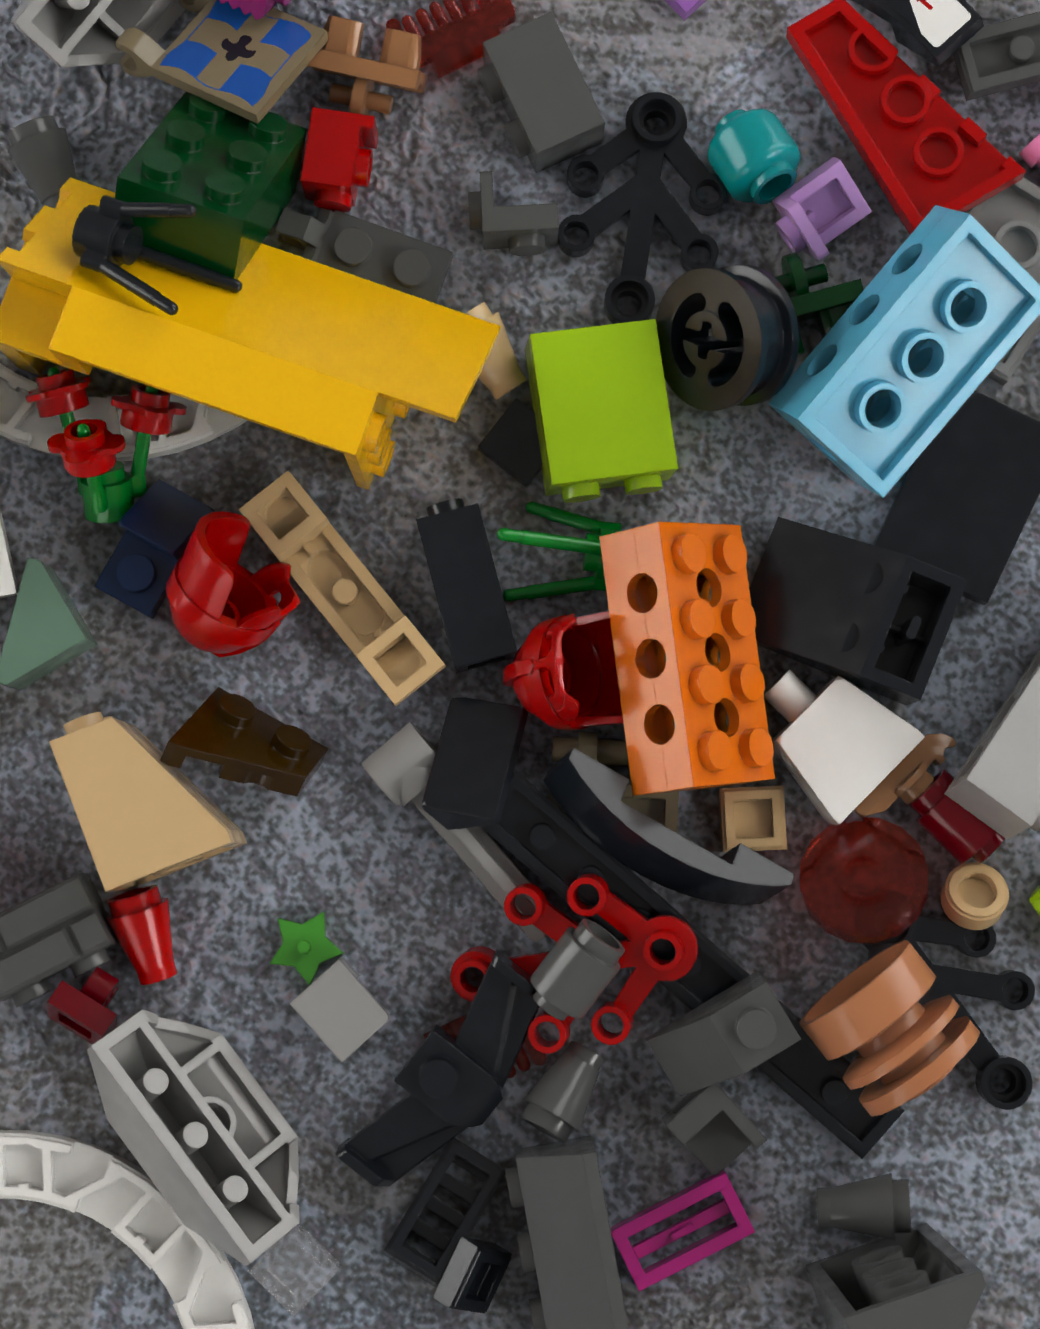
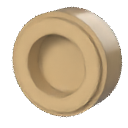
[941,862,1009,930]

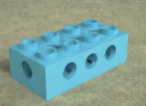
[768,205,1040,498]

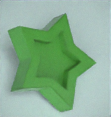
[269,911,344,985]

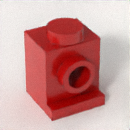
[300,107,379,213]

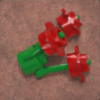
[25,367,187,523]

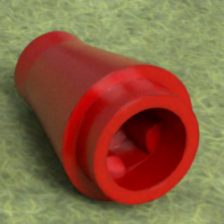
[106,885,178,985]

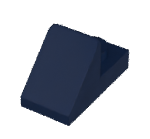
[94,479,215,619]

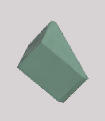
[0,558,98,690]

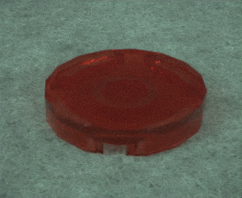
[799,817,929,943]

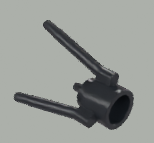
[72,195,242,316]

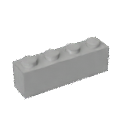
[944,649,1040,840]

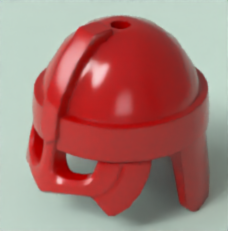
[166,511,301,658]
[503,611,623,730]

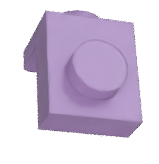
[772,157,872,261]

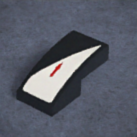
[852,0,984,67]

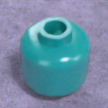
[707,108,801,205]

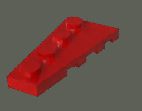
[786,0,1026,235]

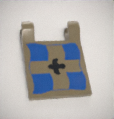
[115,0,329,124]

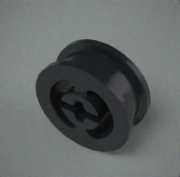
[656,264,799,411]

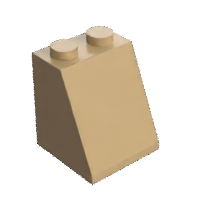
[49,712,247,892]

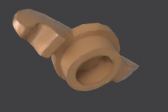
[854,734,956,817]

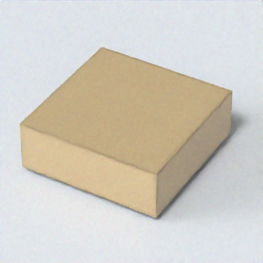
[718,785,787,852]

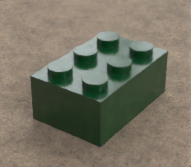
[115,92,307,279]

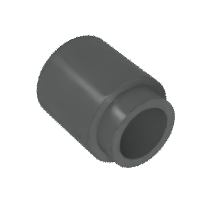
[530,919,625,1020]

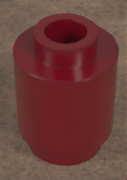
[909,769,1005,864]

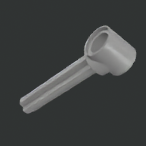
[361,721,547,942]

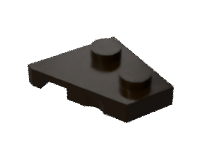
[160,687,329,797]

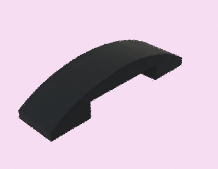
[543,748,795,905]

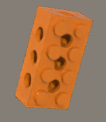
[599,521,775,796]

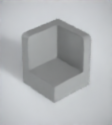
[290,957,389,1062]

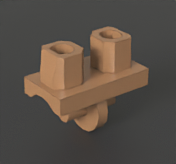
[307,15,427,115]

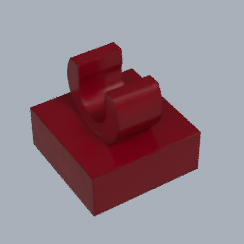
[47,967,119,1045]

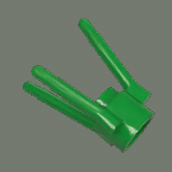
[497,501,624,602]

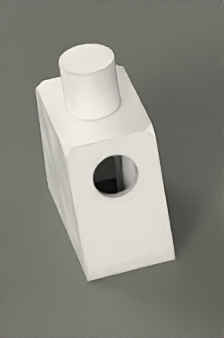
[764,669,925,825]

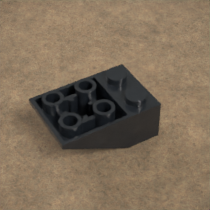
[749,517,968,706]

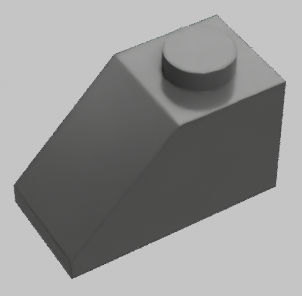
[646,971,801,1096]

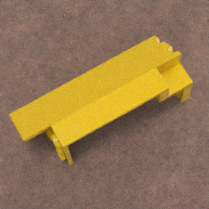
[0,177,501,490]

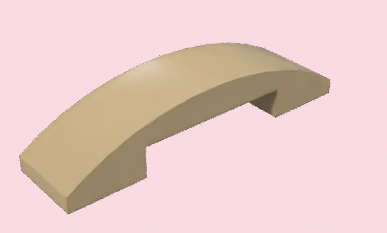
[238,470,446,706]

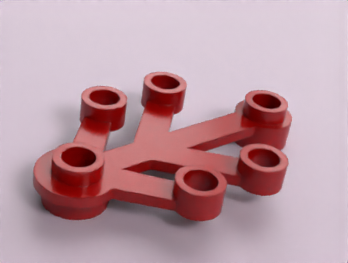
[450,873,698,1054]

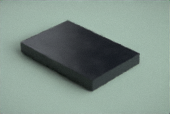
[873,391,1040,606]

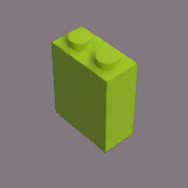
[524,319,678,503]

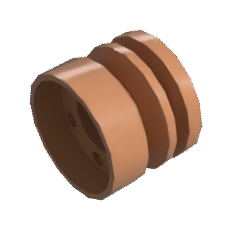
[799,940,980,1117]

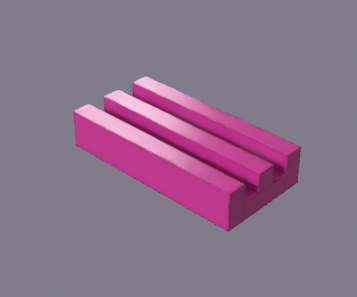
[610,1170,755,1292]

